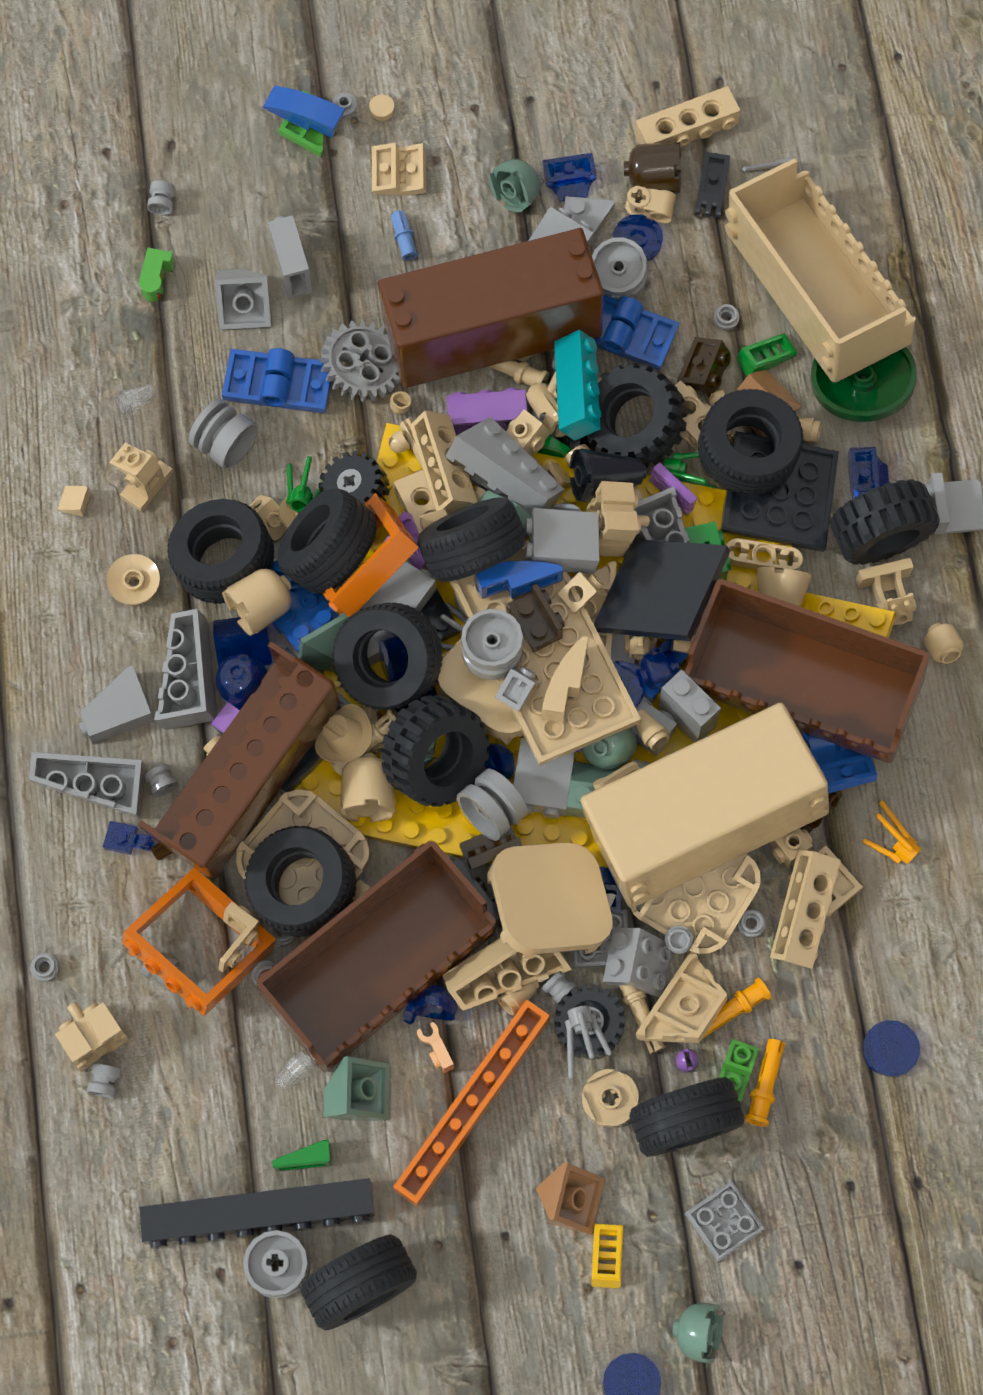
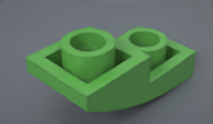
[719,1039,759,1104]

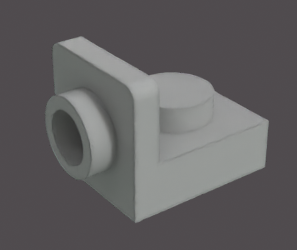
[495,666,540,712]

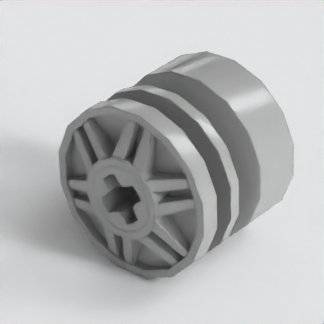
[188,399,258,470]

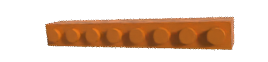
[393,999,550,1208]

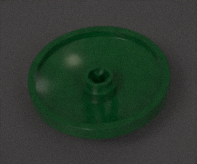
[811,347,917,422]

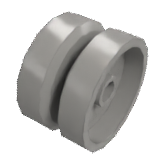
[592,237,648,300]
[461,609,523,680]
[457,768,528,841]
[243,1230,310,1299]

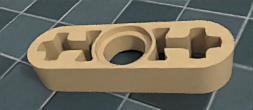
[727,538,803,571]

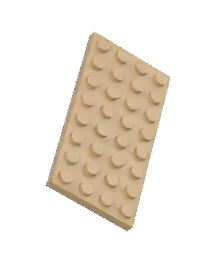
[450,541,641,766]

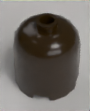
[624,142,681,193]

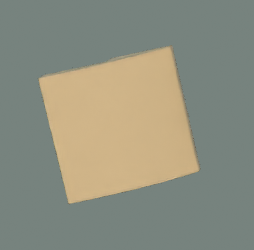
[372,142,427,195]

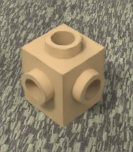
[506,409,551,457]
[769,828,813,868]

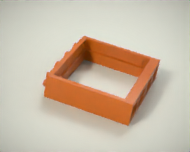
[323,493,419,617]
[122,868,276,1016]

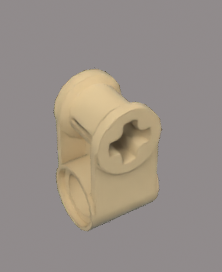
[625,186,676,223]

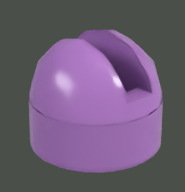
[676,1049,699,1073]

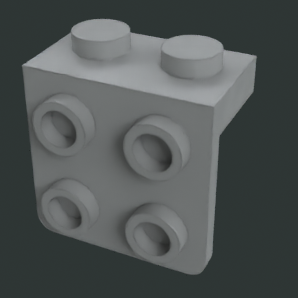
[925,473,983,535]
[603,928,671,997]

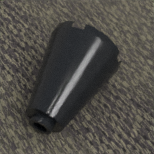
[569,449,647,502]

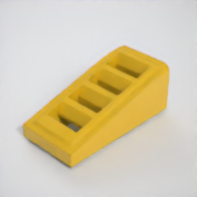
[592,1224,623,1288]

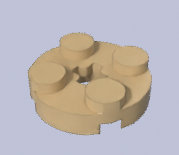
[582,1069,639,1128]

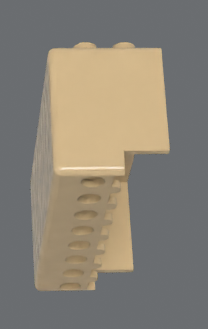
[725,158,916,382]
[581,703,829,908]

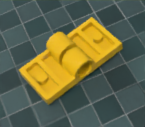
[801,592,896,638]

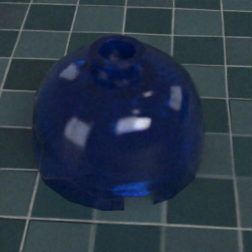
[215,653,268,709]

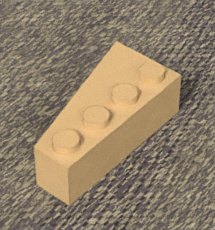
[442,937,572,1011]

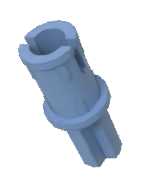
[391,210,418,261]

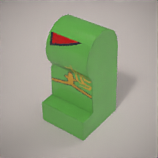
[139,248,175,302]

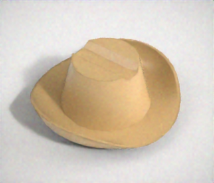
[315,704,372,763]

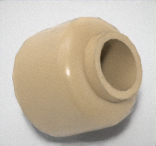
[923,623,964,664]

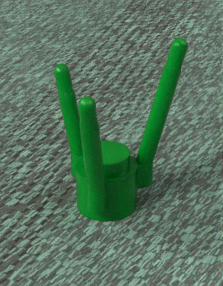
[663,452,718,489]
[286,456,323,513]

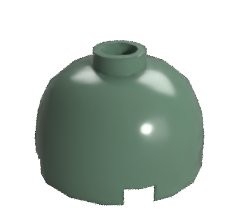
[489,159,540,212]
[581,727,637,770]
[673,1303,723,1364]

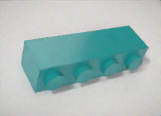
[554,330,601,441]

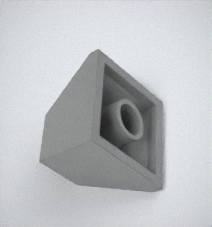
[215,269,271,330]

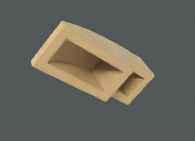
[542,636,588,722]

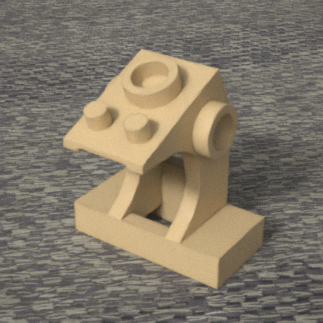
[109,443,174,512]
[855,558,916,626]

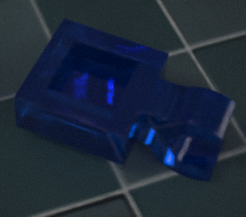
[103,821,154,855]

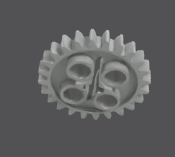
[320,320,400,402]

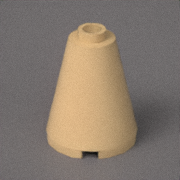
[757,567,811,607]

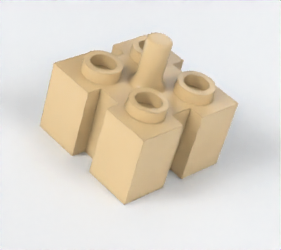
[586,481,650,557]
[55,1002,129,1072]

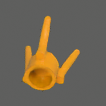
[862,800,922,865]

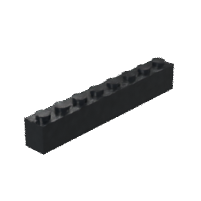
[139,1178,375,1249]

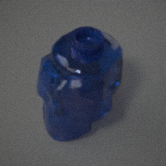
[636,647,680,690]

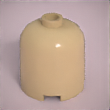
[222,569,292,636]
[340,753,396,822]

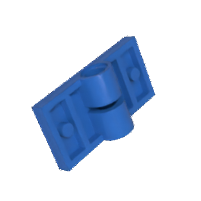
[594,295,680,371]
[222,348,331,413]
[271,560,339,653]
[800,731,877,794]

